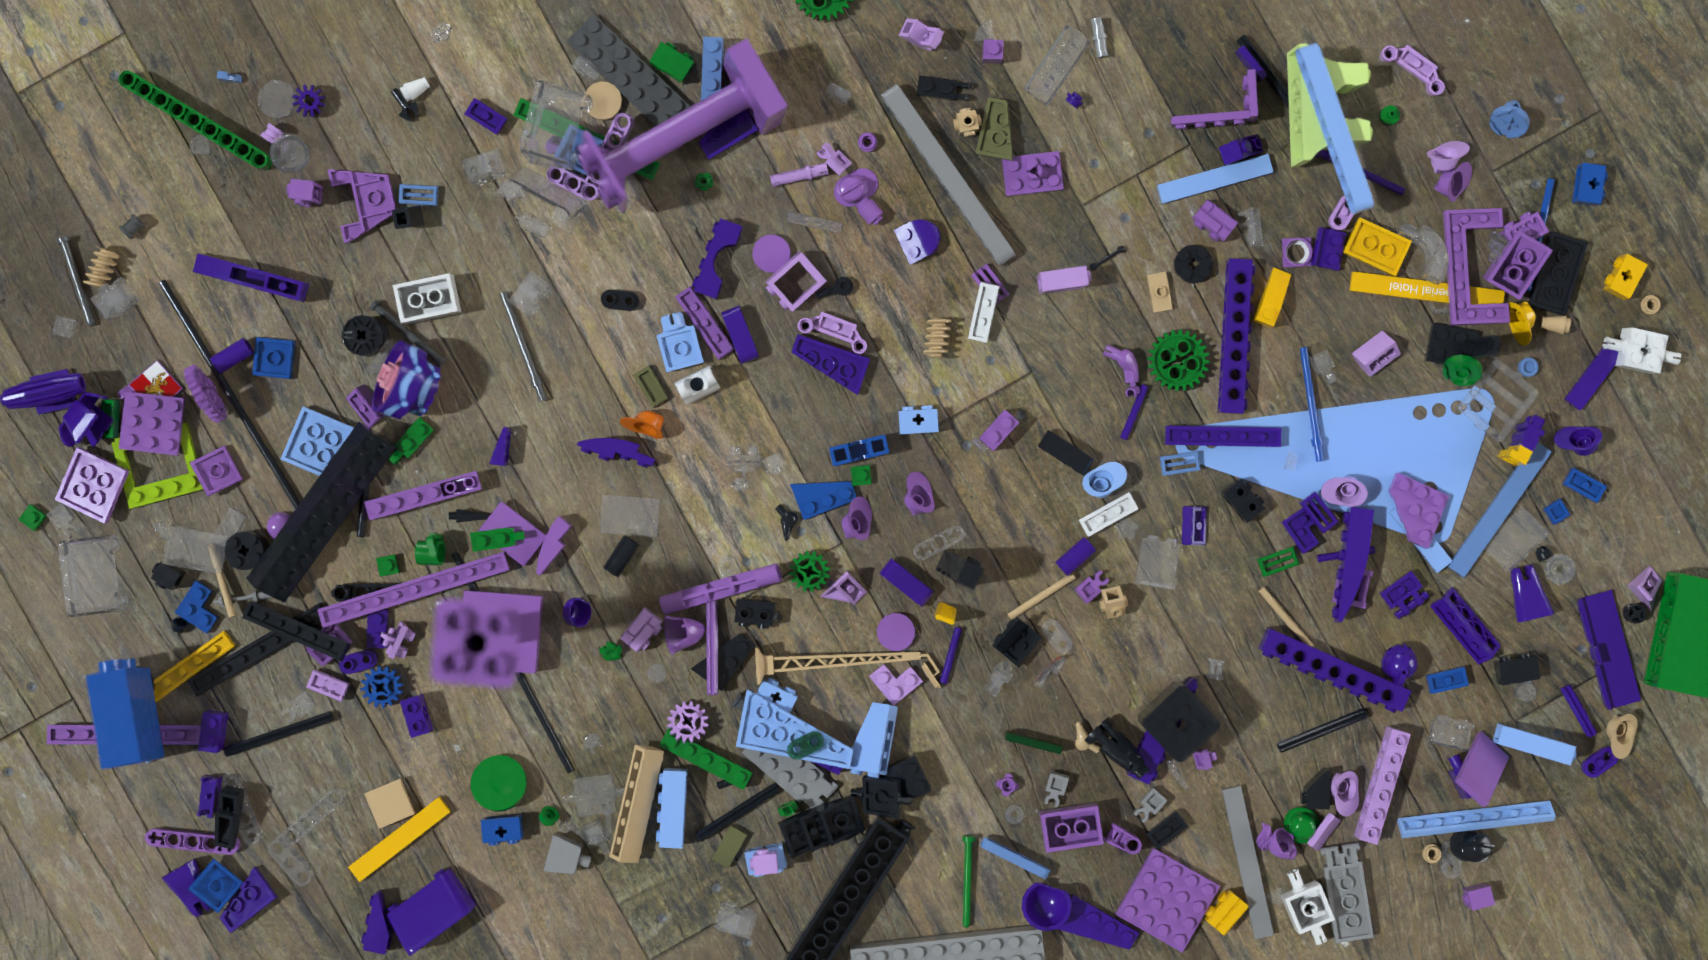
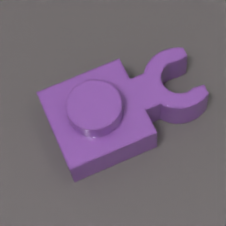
[1074,571,1109,604]

